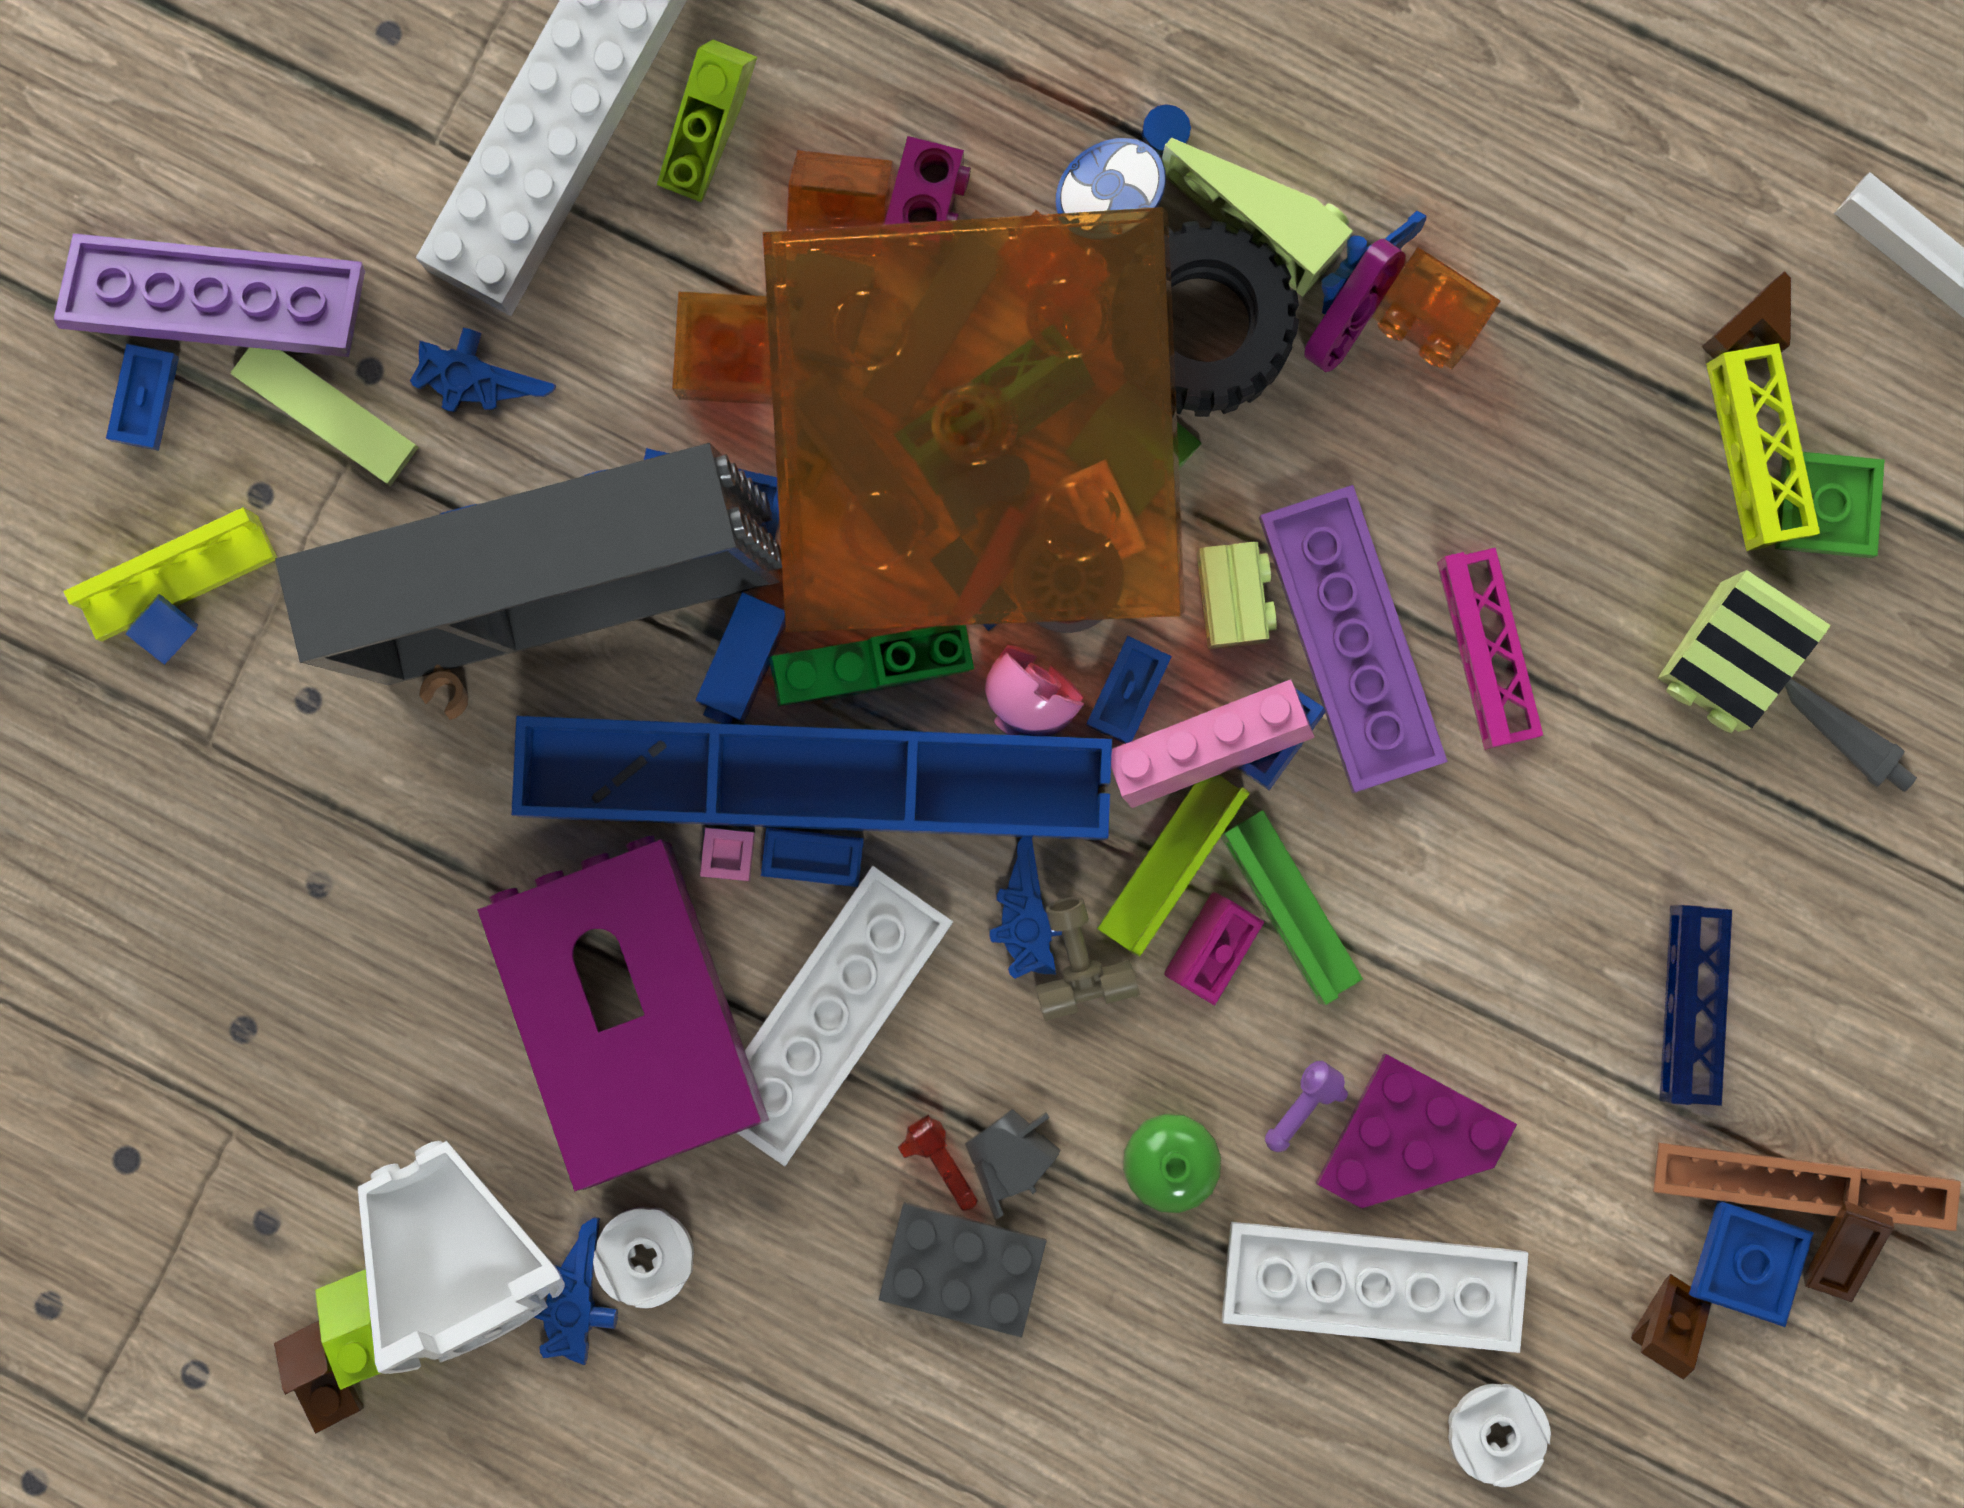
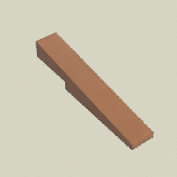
[1653,1142,1961,1231]

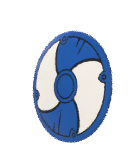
[1055,138,1166,240]

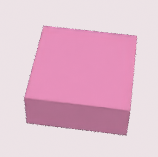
[700,828,755,881]

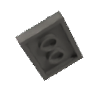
[879,1202,1047,1338]

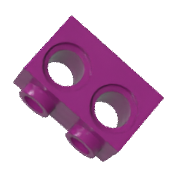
[883,136,971,255]

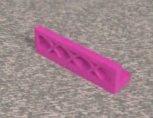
[1437,547,1544,750]

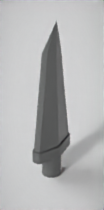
[1785,679,1917,792]

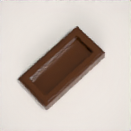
[1804,1201,1894,1302]

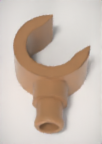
[419,665,469,720]

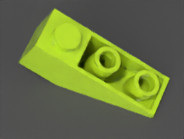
[657,39,757,202]

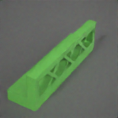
[1221,810,1363,1005]

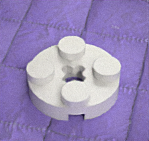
[593,1207,694,1309]
[1448,1384,1551,1487]

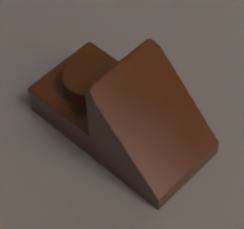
[1701,271,1791,359]
[1631,1274,1712,1380]
[274,1320,364,1434]

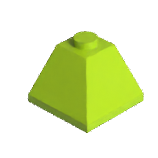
[315,1269,380,1390]

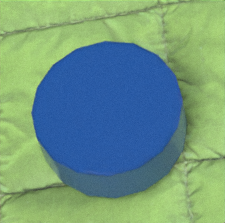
[1142,104,1191,155]

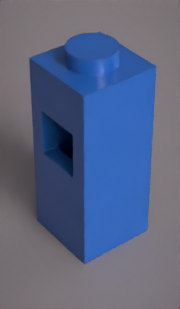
[695,592,790,724]

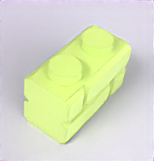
[1197,542,1277,649]

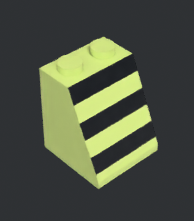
[1658,570,1831,733]

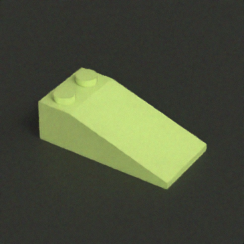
[1162,138,1353,297]

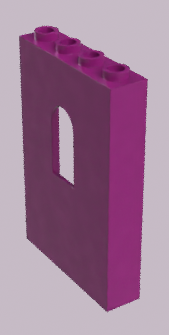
[477,836,770,1192]

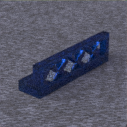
[1660,905,1732,1106]

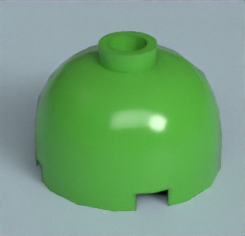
[1123,1114,1221,1213]

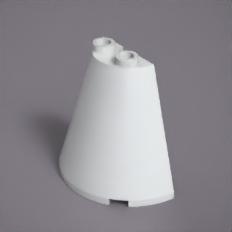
[358,1141,565,1374]

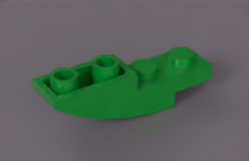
[769,621,974,707]

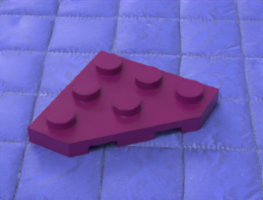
[1316,1053,1517,1208]

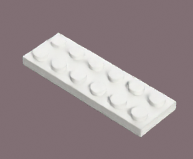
[737,866,953,1166]
[1222,1222,1529,1353]

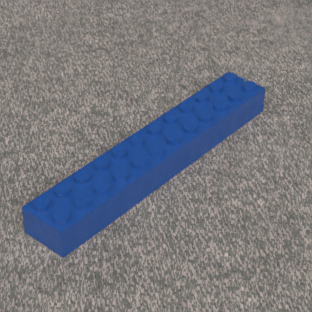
[511,716,1112,840]

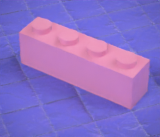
[1111,679,1315,808]

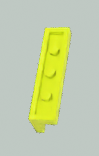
[1706,343,1820,551]
[63,507,277,642]

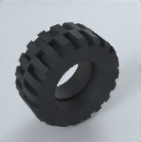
[1109,221,1299,417]

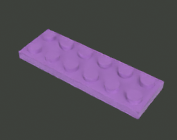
[53,233,365,357]
[1259,485,1448,793]

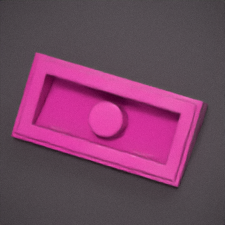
[1164,892,1264,1006]

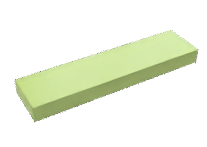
[230,347,419,487]

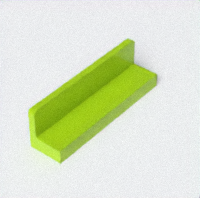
[1097,775,1250,957]

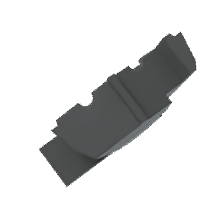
[965,1109,1061,1219]

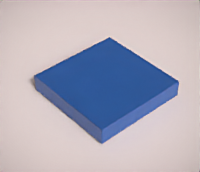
[1689,1201,1814,1327]

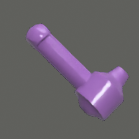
[1265,1061,1348,1152]

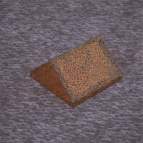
[786,150,893,257]

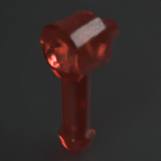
[898,1114,978,1211]

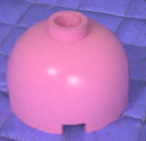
[985,645,1084,737]

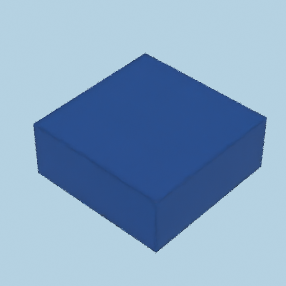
[125,594,198,665]

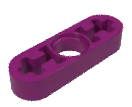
[1304,239,1406,372]

